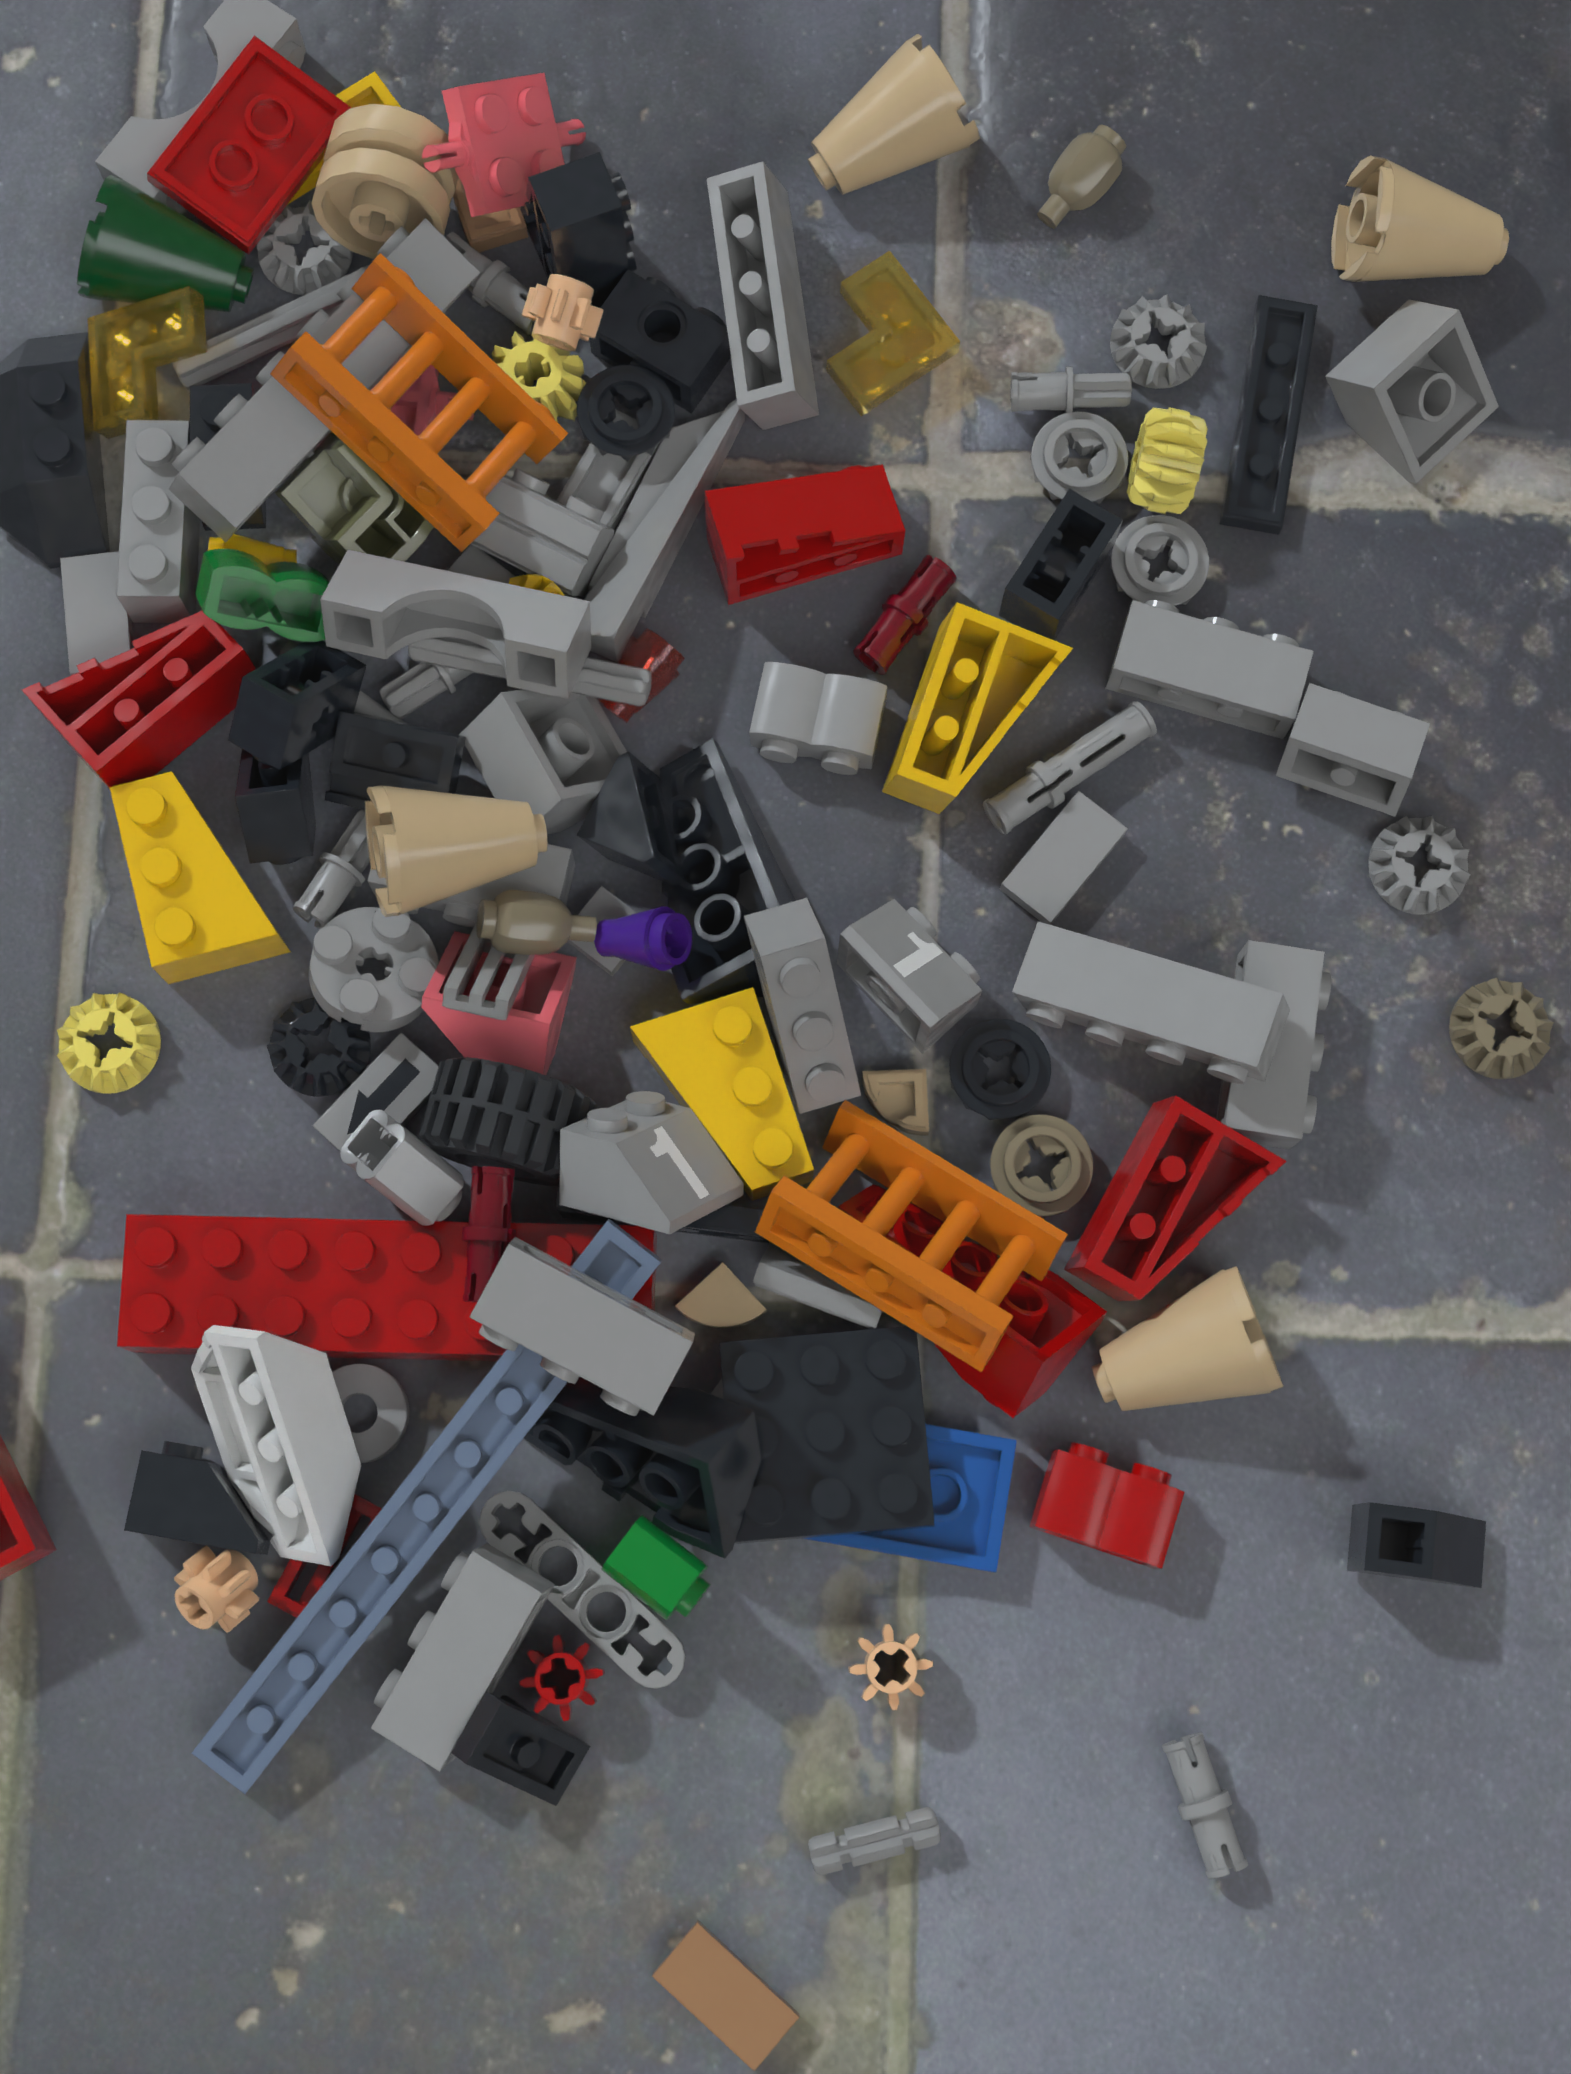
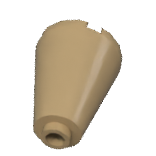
[807,34,980,195]
[1331,155,1509,282]
[365,786,548,917]
[1092,1266,1283,1411]

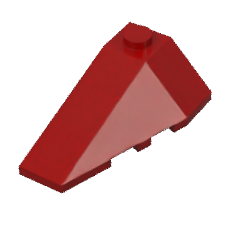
[837,1184,1107,1418]

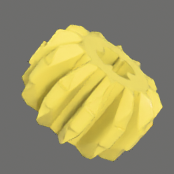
[492,331,586,422]
[1127,407,1208,514]

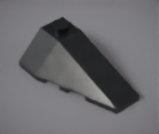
[660,738,796,1004]
[524,1377,762,1559]

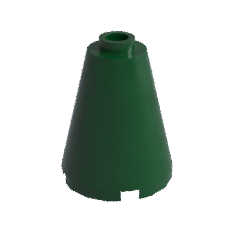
[77,175,254,312]

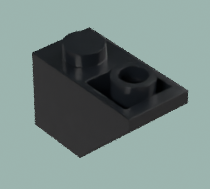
[1347,1502,1486,1588]

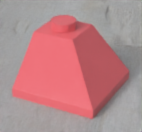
[421,931,577,1075]

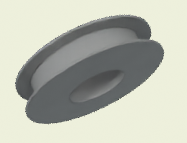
[333,1364,410,1463]

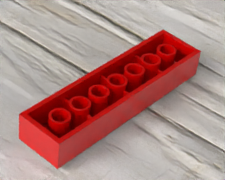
[117,1214,657,1361]

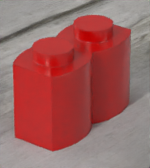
[1029,1442,1185,1569]

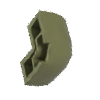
[275,431,434,565]

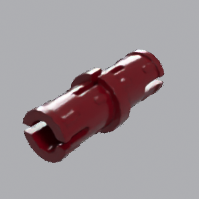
[853,555,957,675]
[462,1166,516,1303]

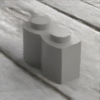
[749,662,887,775]
[340,1110,464,1225]

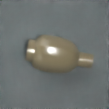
[1037,125,1126,229]
[476,890,597,955]

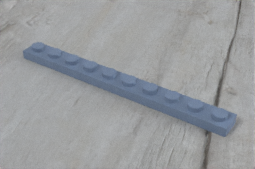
[192,1219,662,1794]

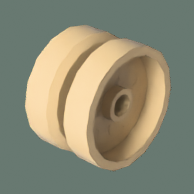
[311,104,459,259]

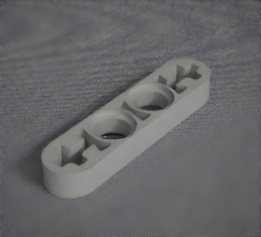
[479,1491,686,1689]

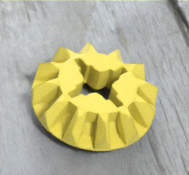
[57,992,161,1094]

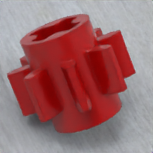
[519,1635,605,1721]

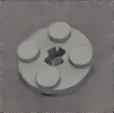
[309,907,438,1032]

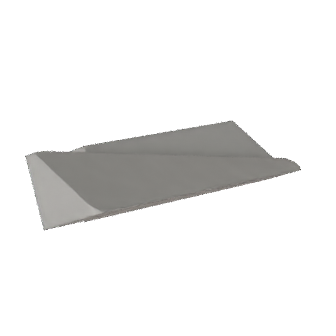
[584,399,745,663]

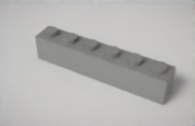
[169,218,480,542]

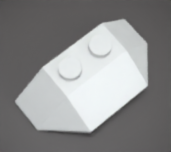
[191,1325,361,1566]

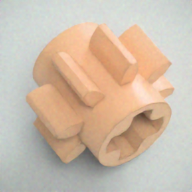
[522,274,604,351]
[174,1545,259,1633]
[848,1624,933,1710]

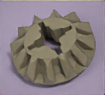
[1449,977,1554,1079]
[989,1115,1093,1217]

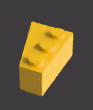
[882,602,1073,814]
[110,771,291,984]
[630,987,814,1201]

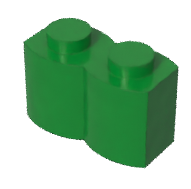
[195,549,330,642]
[601,1515,711,1620]

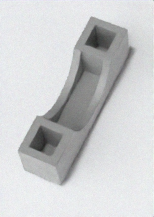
[95,0,306,214]
[320,550,591,699]

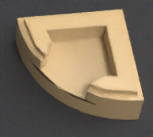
[862,1069,929,1135]
[675,1262,767,1328]

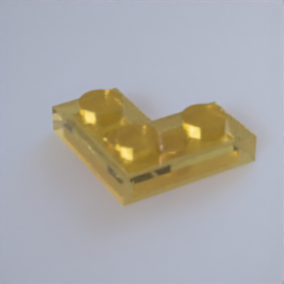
[826,250,960,416]
[87,286,207,439]

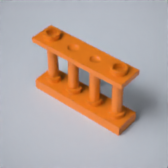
[270,253,568,552]
[755,1100,1068,1372]

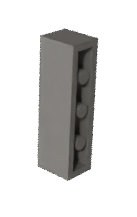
[707,161,819,430]
[1012,921,1290,1084]

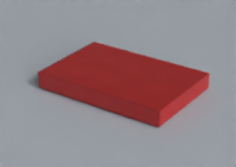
[147,35,351,255]

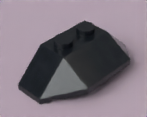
[0,332,110,569]

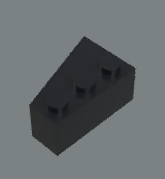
[523,152,637,308]

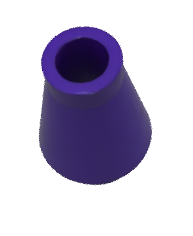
[594,906,692,971]

